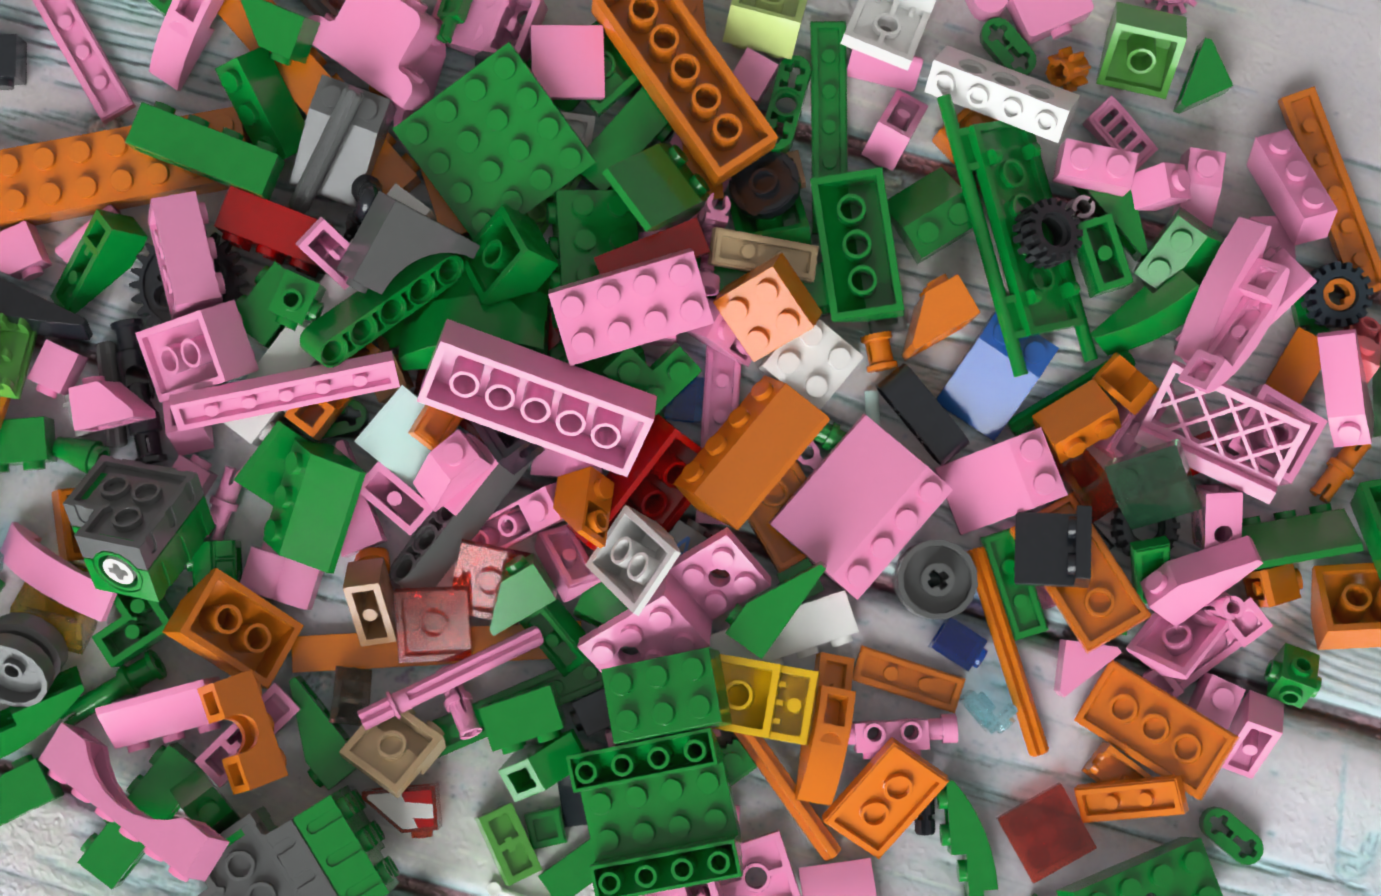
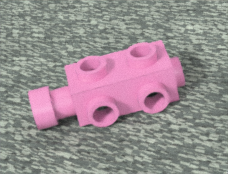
[848,713,958,759]

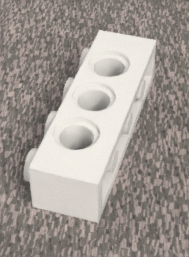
[924,45,1080,143]

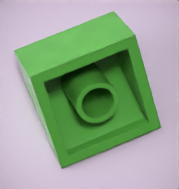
[1096,2,1187,99]

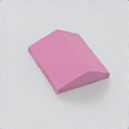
[1126,609,1229,680]

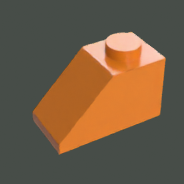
[1243,563,1303,607]

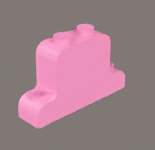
[309,0,438,112]

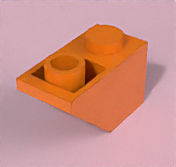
[553,466,614,548]

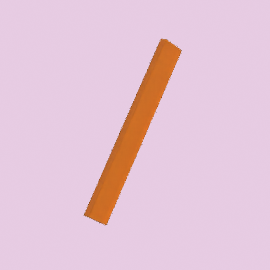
[291,621,582,673]

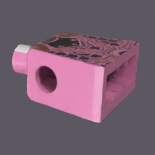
[1189,484,1243,549]

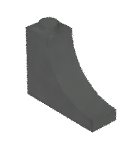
[337,191,480,295]

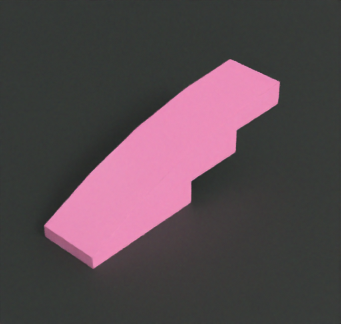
[1174,217,1272,360]

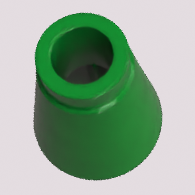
[52,436,110,474]

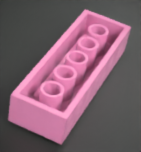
[417,319,657,477]

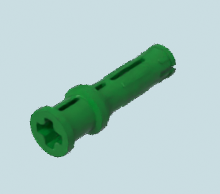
[61,649,167,726]

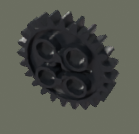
[129,230,249,328]

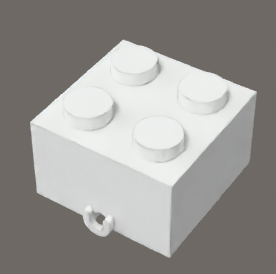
[758,319,864,410]

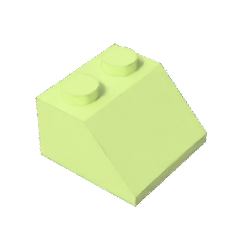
[722,0,808,59]

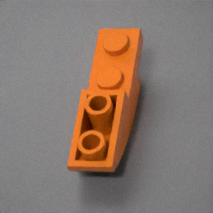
[795,652,856,806]

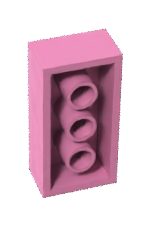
[548,248,714,366]

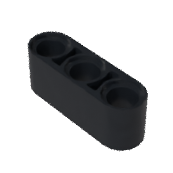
[875,363,970,466]

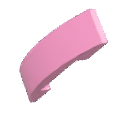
[1178,258,1290,394]
[0,522,117,622]
[1141,596,1273,698]

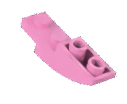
[149,0,224,91]

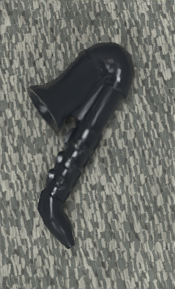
[343,175,382,243]

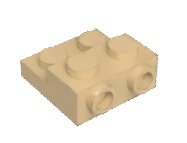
[339,696,446,798]

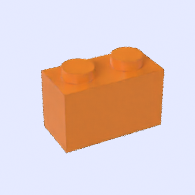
[1032,379,1122,464]

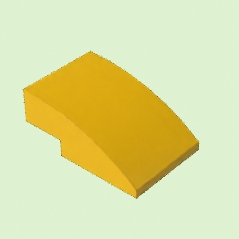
[712,654,820,746]

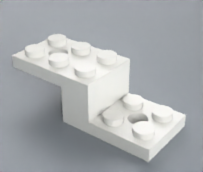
[841,0,936,71]

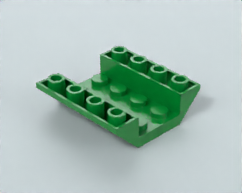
[566,727,743,896]

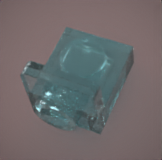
[959,690,1019,734]

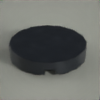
[729,151,802,219]

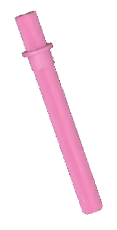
[357,625,544,730]

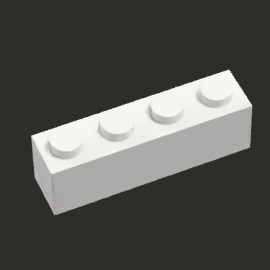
[709,590,859,665]

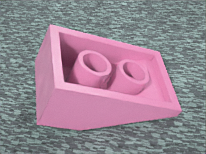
[135,300,259,402]
[934,427,1068,535]

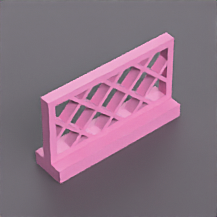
[1134,360,1311,504]

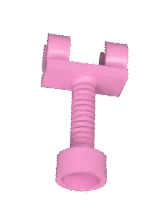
[697,193,731,296]

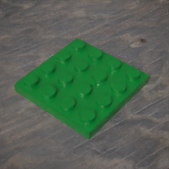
[392,42,597,239]

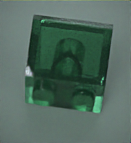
[1104,439,1203,530]

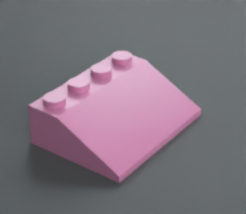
[769,414,953,600]

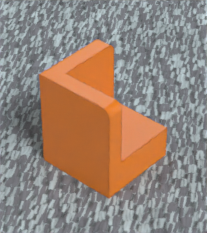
[1092,353,1159,415]

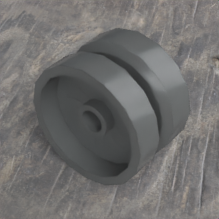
[893,539,978,620]
[0,612,68,707]

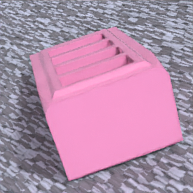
[1082,95,1158,171]

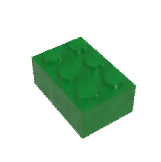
[601,647,732,745]

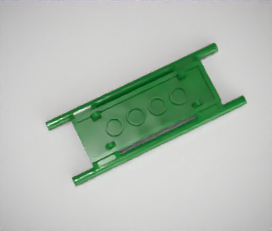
[937,94,1098,378]

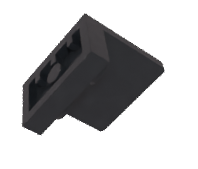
[1014,505,1092,588]

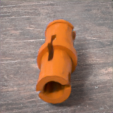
[1309,444,1372,504]

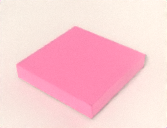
[530,25,605,100]

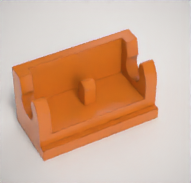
[1081,742,1153,782]

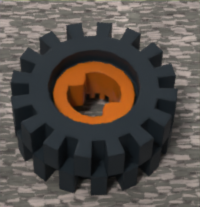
[1301,261,1374,329]

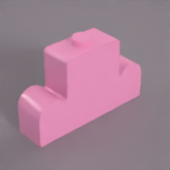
[965,0,1094,45]

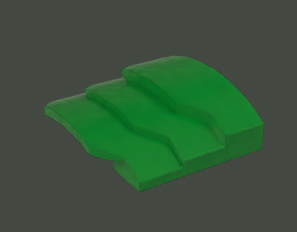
[398,253,550,370]

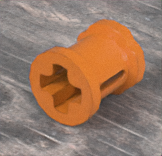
[860,331,898,373]

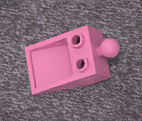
[431,0,548,63]

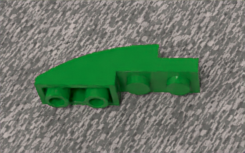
[937,778,998,896]

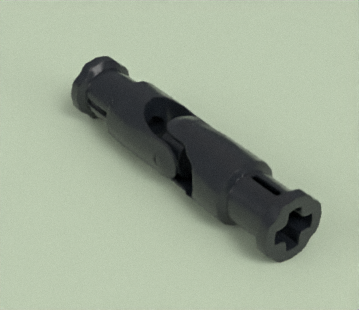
[110,318,168,465]

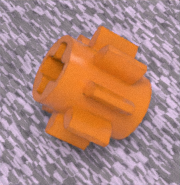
[1045,46,1091,92]

